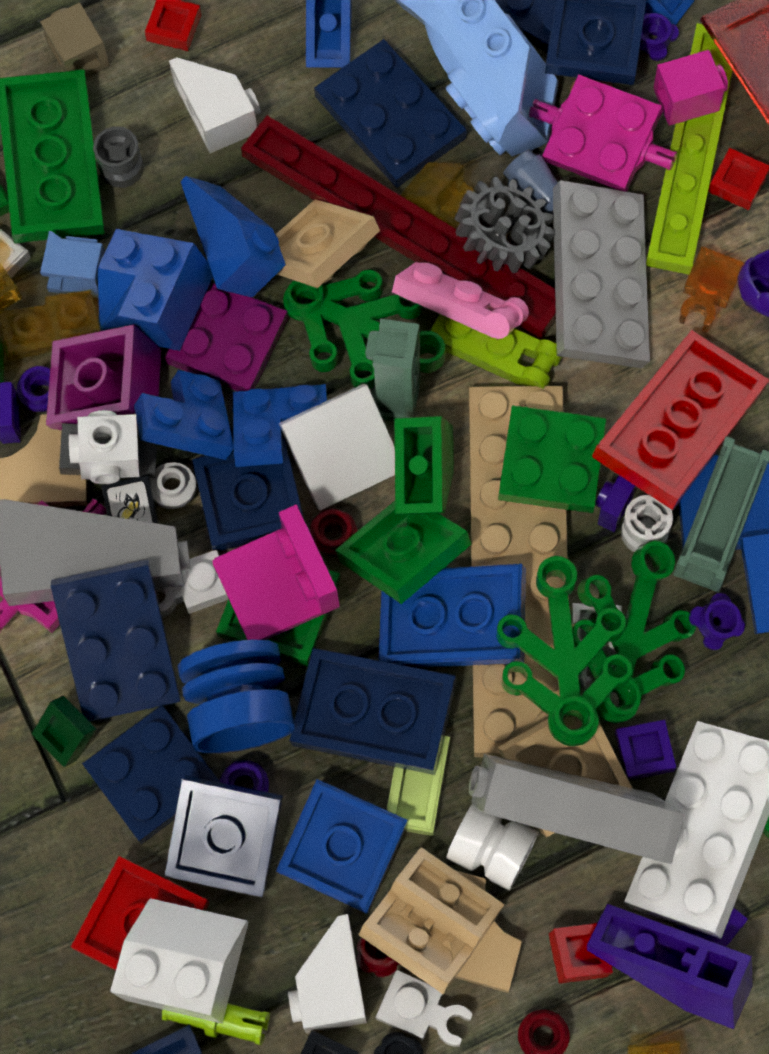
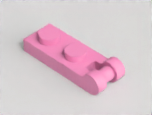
[392,262,529,339]

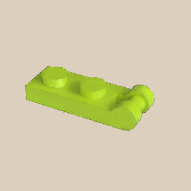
[431,314,562,389]

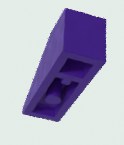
[587,904,753,1029]

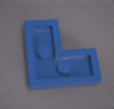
[134,370,234,460]
[233,384,327,467]

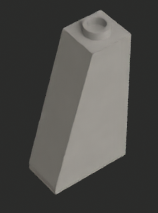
[0,499,191,606]
[469,754,685,864]

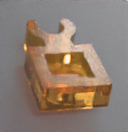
[679,246,744,333]

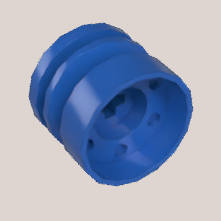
[177,639,295,753]

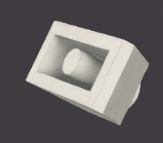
[169,57,261,153]
[288,914,367,1034]

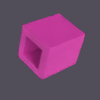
[653,50,728,126]

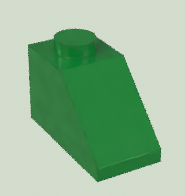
[394,416,454,515]

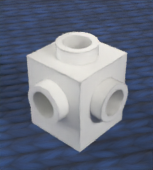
[69,410,139,484]

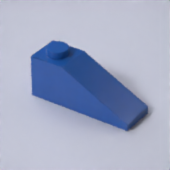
[306,0,352,68]
[181,176,286,298]

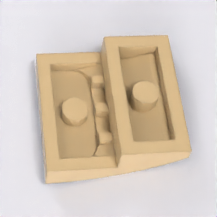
[359,847,505,994]

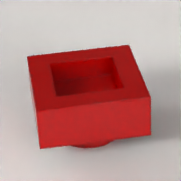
[145,0,202,51]
[708,148,769,210]
[548,923,613,984]

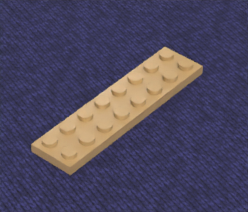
[469,386,569,757]

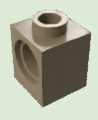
[40,2,110,77]

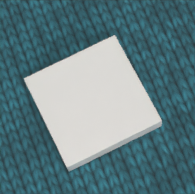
[279,384,395,510]

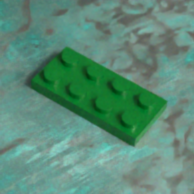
[0,70,105,244]

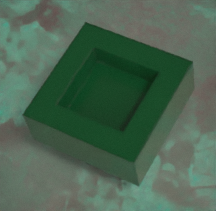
[31,695,96,767]

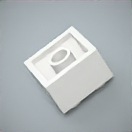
[110,898,249,1023]

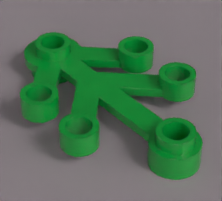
[283,270,446,390]
[572,541,696,723]
[496,556,633,746]

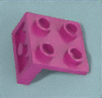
[213,504,340,640]

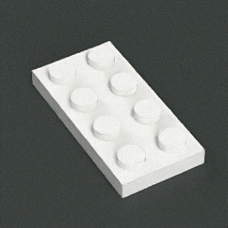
[624,721,769,939]

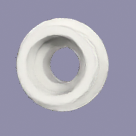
[150,462,196,509]

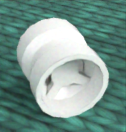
[621,495,673,552]

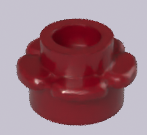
[356,938,400,977]

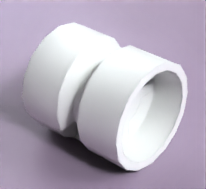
[446,804,539,891]

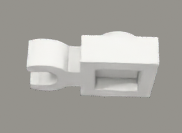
[155,550,228,617]
[376,970,473,1047]

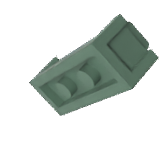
[365,319,421,421]
[673,436,769,593]

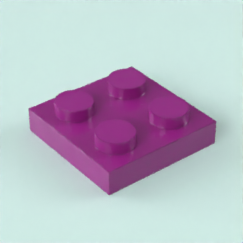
[165,282,289,392]

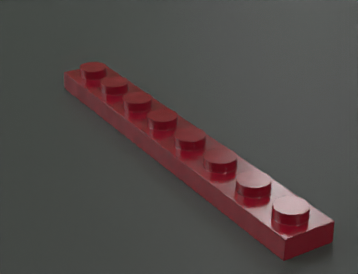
[241,115,556,339]

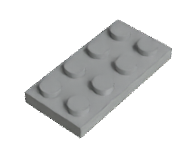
[553,180,650,368]

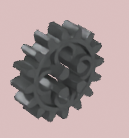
[454,177,555,273]

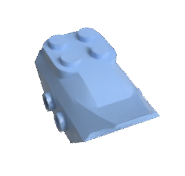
[395,0,559,157]

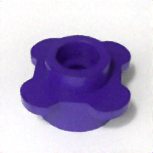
[639,13,679,61]
[689,593,745,650]

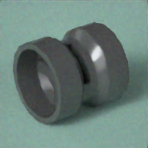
[93,126,144,188]

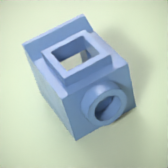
[40,231,105,298]

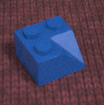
[98,229,213,351]

